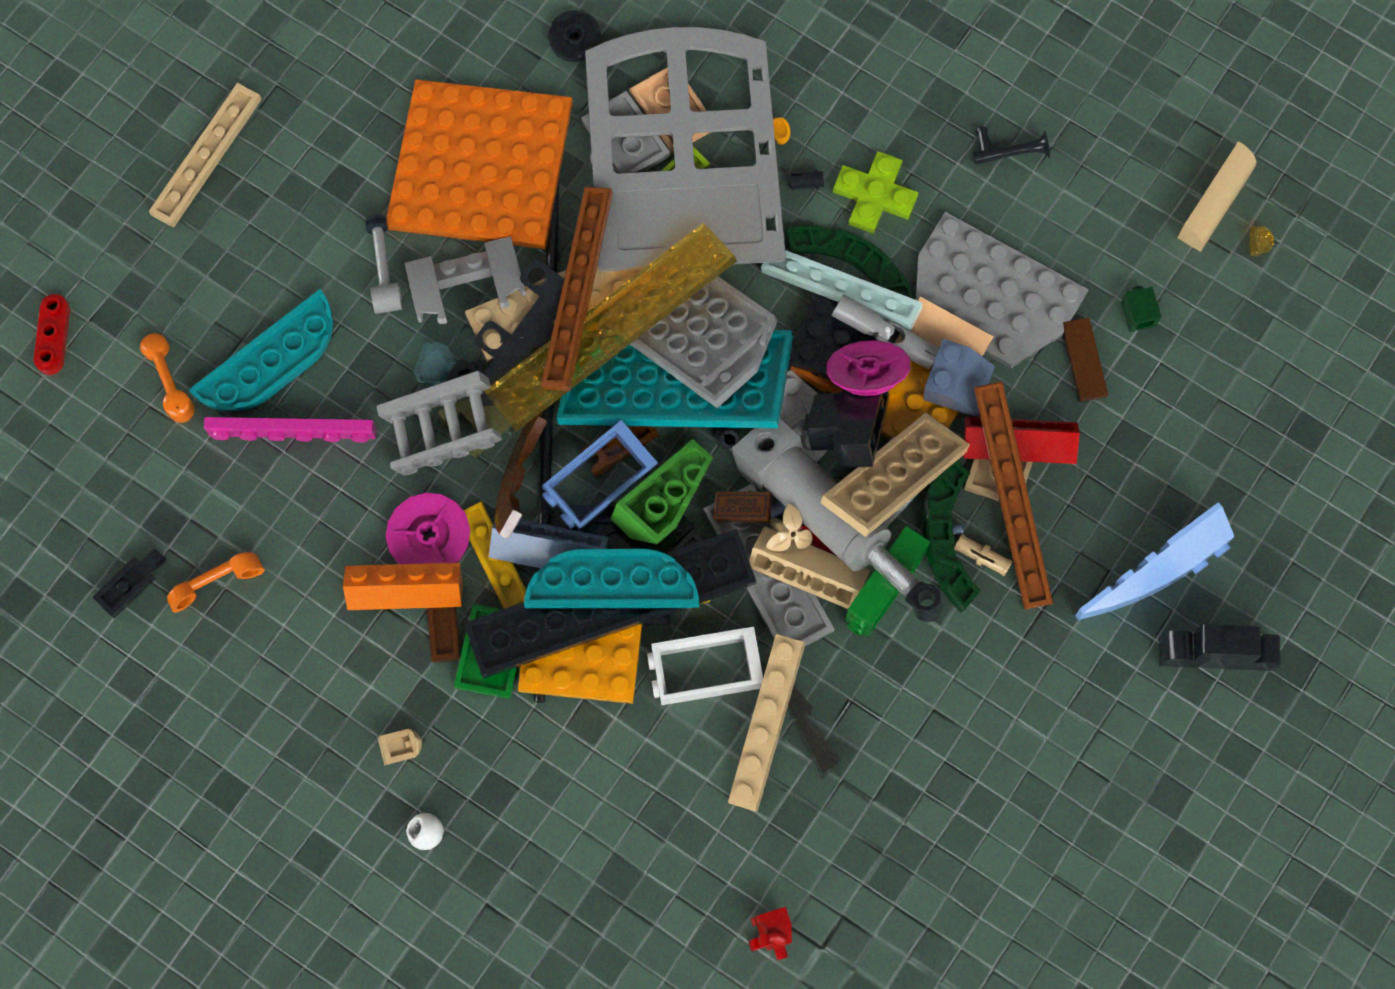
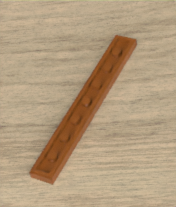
[541,187,613,391]
[974,381,1053,610]

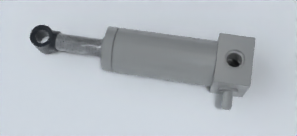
[731,419,943,622]

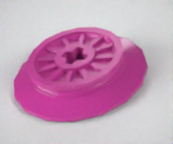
[827,340,910,396]
[386,493,470,564]

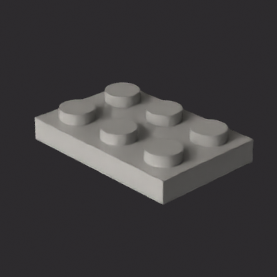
[581,91,670,174]

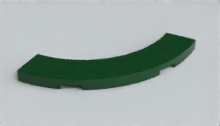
[785,225,915,300]
[923,460,981,612]

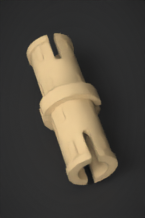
[954,534,1013,576]

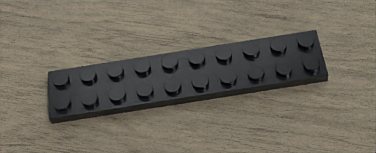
[464,529,757,679]

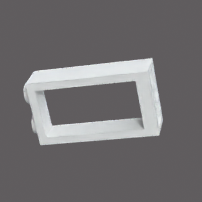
[647,627,763,705]

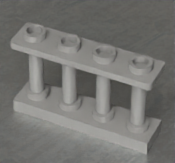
[376,371,502,475]

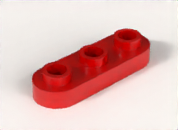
[33,294,70,375]

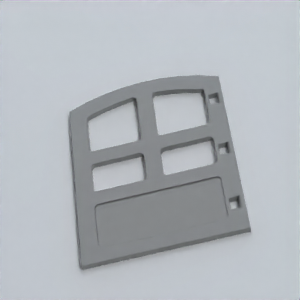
[585,27,786,272]

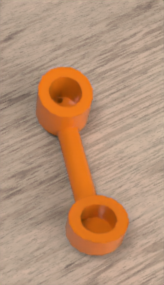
[140,333,195,423]
[167,552,265,613]

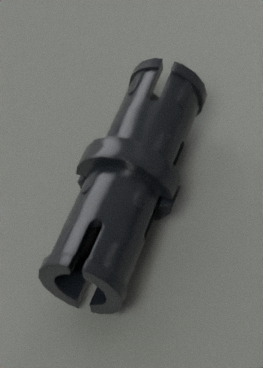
[714,427,739,449]

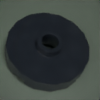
[548,10,601,62]

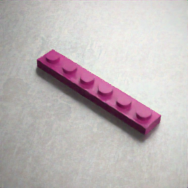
[204,417,377,443]

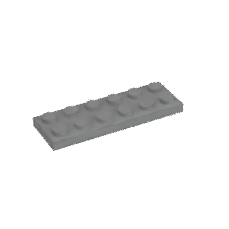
[703,483,834,646]

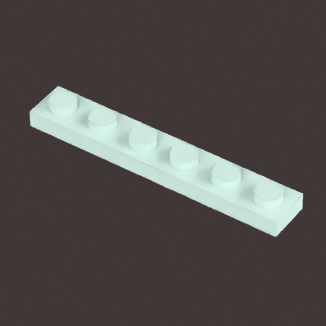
[761,250,923,330]

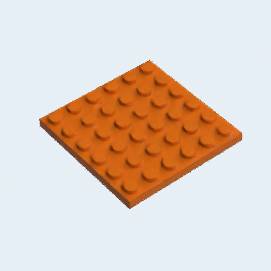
[386,79,573,249]

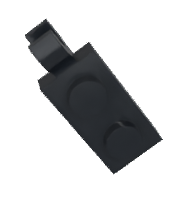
[93,549,167,619]

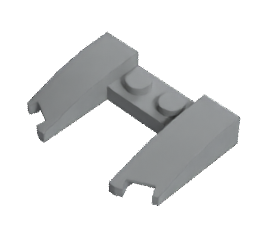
[405,236,526,324]

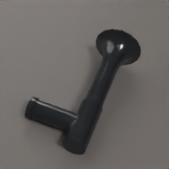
[973,127,1050,164]

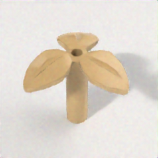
[766,504,812,551]

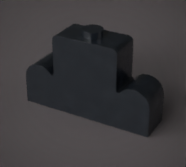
[805,391,890,467]
[1159,624,1281,671]

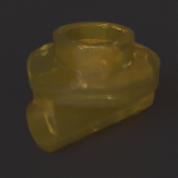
[1250,226,1274,256]

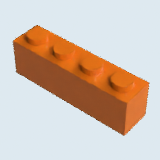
[343,563,463,610]

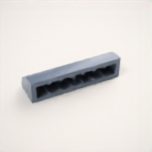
[489,519,609,568]

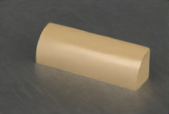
[1178,141,1257,252]
[749,526,870,609]

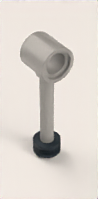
[365,215,403,314]

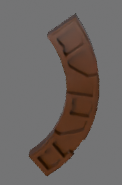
[495,411,547,539]

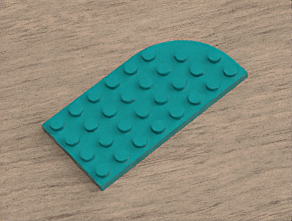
[556,330,793,428]

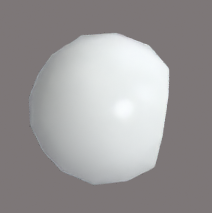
[406,813,444,850]

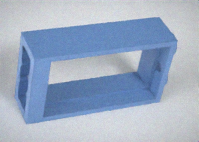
[542,420,658,531]

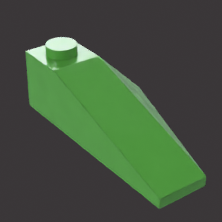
[611,439,713,544]

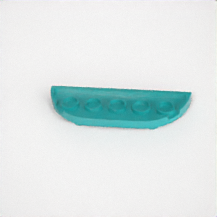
[188,289,333,412]
[524,549,699,608]

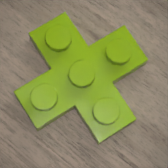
[833,151,919,234]

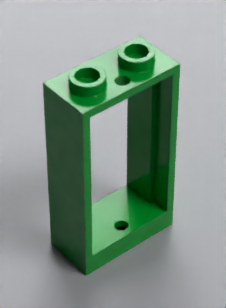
[845,526,930,637]

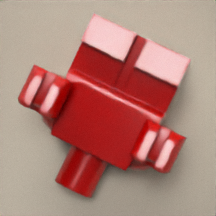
[749,906,792,961]

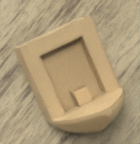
[377,729,422,765]

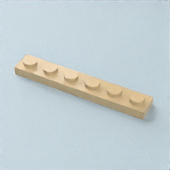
[149,83,262,228]
[728,634,806,812]

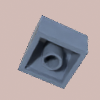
[924,339,995,417]

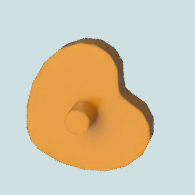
[773,117,790,145]

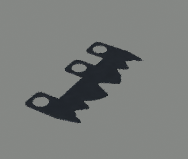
[446,259,564,407]

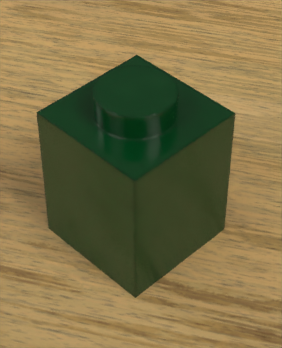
[1121,286,1162,332]

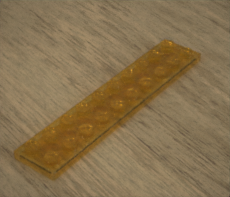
[484,223,737,431]

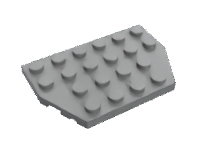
[916,212,1089,369]
[601,266,777,408]

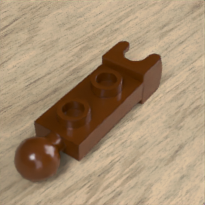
[579,426,664,478]

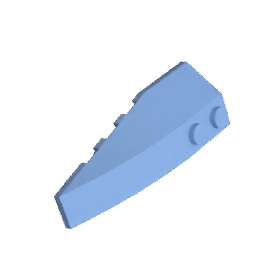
[1075,502,1234,620]

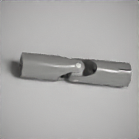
[831,294,940,370]

